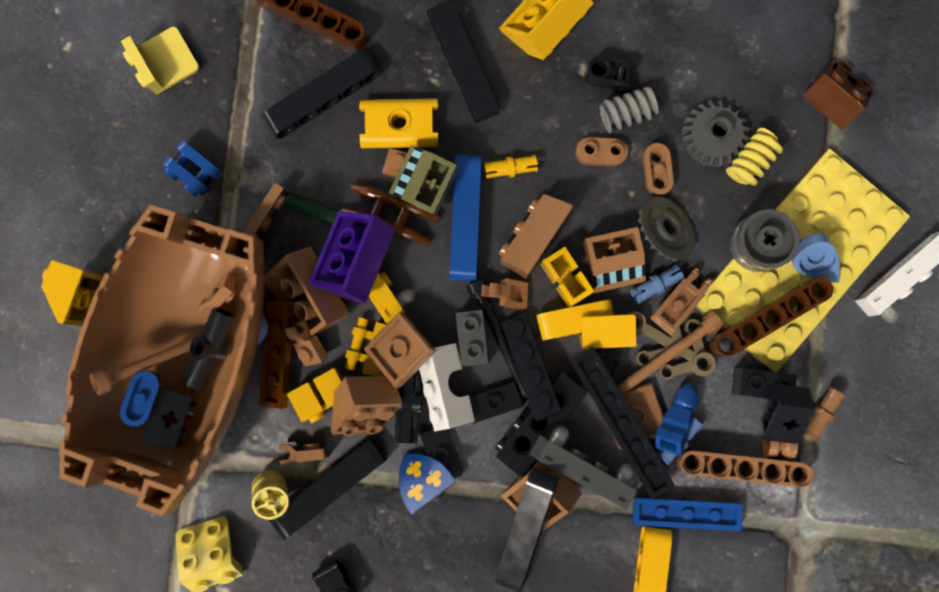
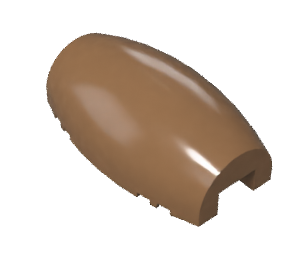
[60,205,265,516]

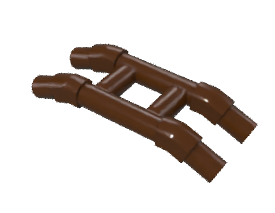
[341,183,440,247]

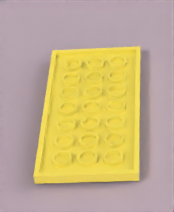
[696,148,910,372]

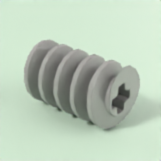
[599,87,659,133]

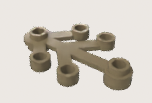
[628,311,716,380]

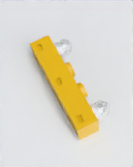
[369,271,415,324]

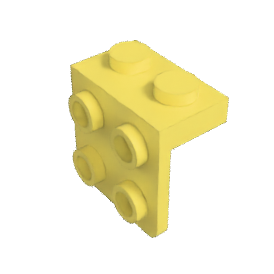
[121,27,199,95]
[175,516,243,592]

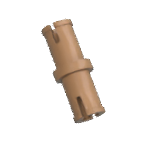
[804,387,846,442]

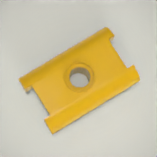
[359,98,439,148]

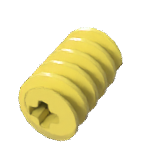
[726,128,783,186]

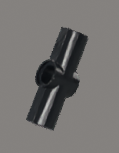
[181,308,236,391]
[394,370,422,443]

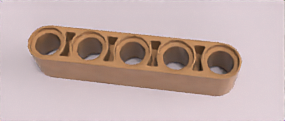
[675,449,814,488]

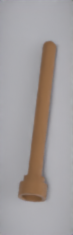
[617,311,725,395]
[90,334,201,395]

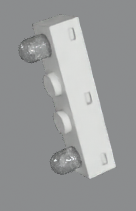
[855,232,939,323]

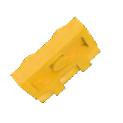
[345,317,386,376]

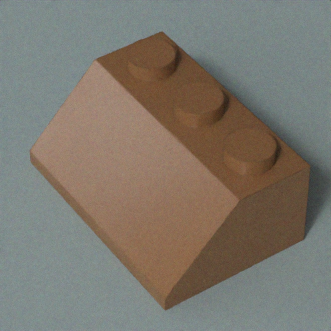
[498,194,573,280]
[265,246,349,336]

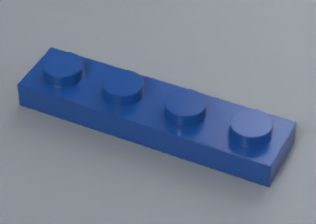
[632,497,742,531]

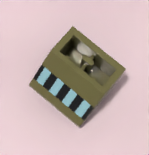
[389,145,459,216]

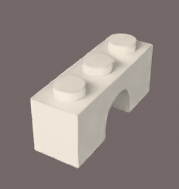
[418,343,475,431]

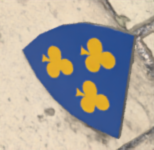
[398,454,456,516]

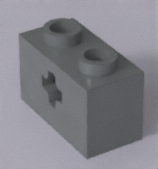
[456,310,488,367]

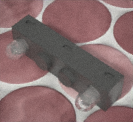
[530,426,637,510]

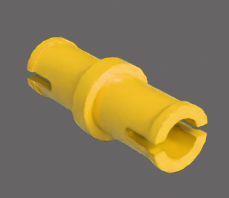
[484,155,538,179]

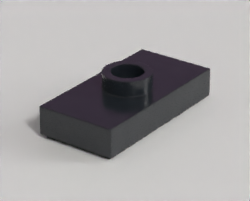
[469,382,523,424]
[420,429,462,479]

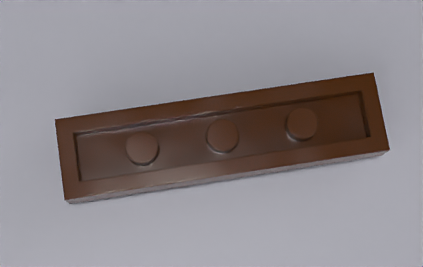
[259,300,294,409]

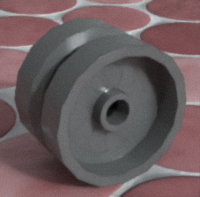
[729,209,800,273]

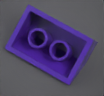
[308,211,396,303]

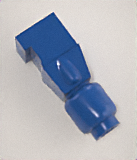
[656,384,700,456]

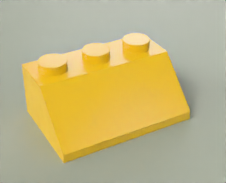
[499,0,594,60]
[41,260,104,326]

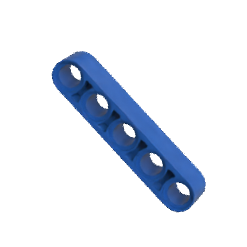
[450,154,482,282]

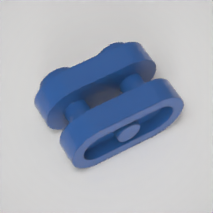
[162,140,223,197]
[120,370,162,426]

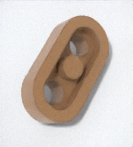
[575,137,628,166]
[643,143,674,196]

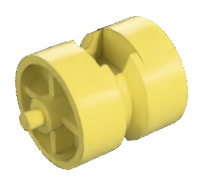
[251,470,289,520]

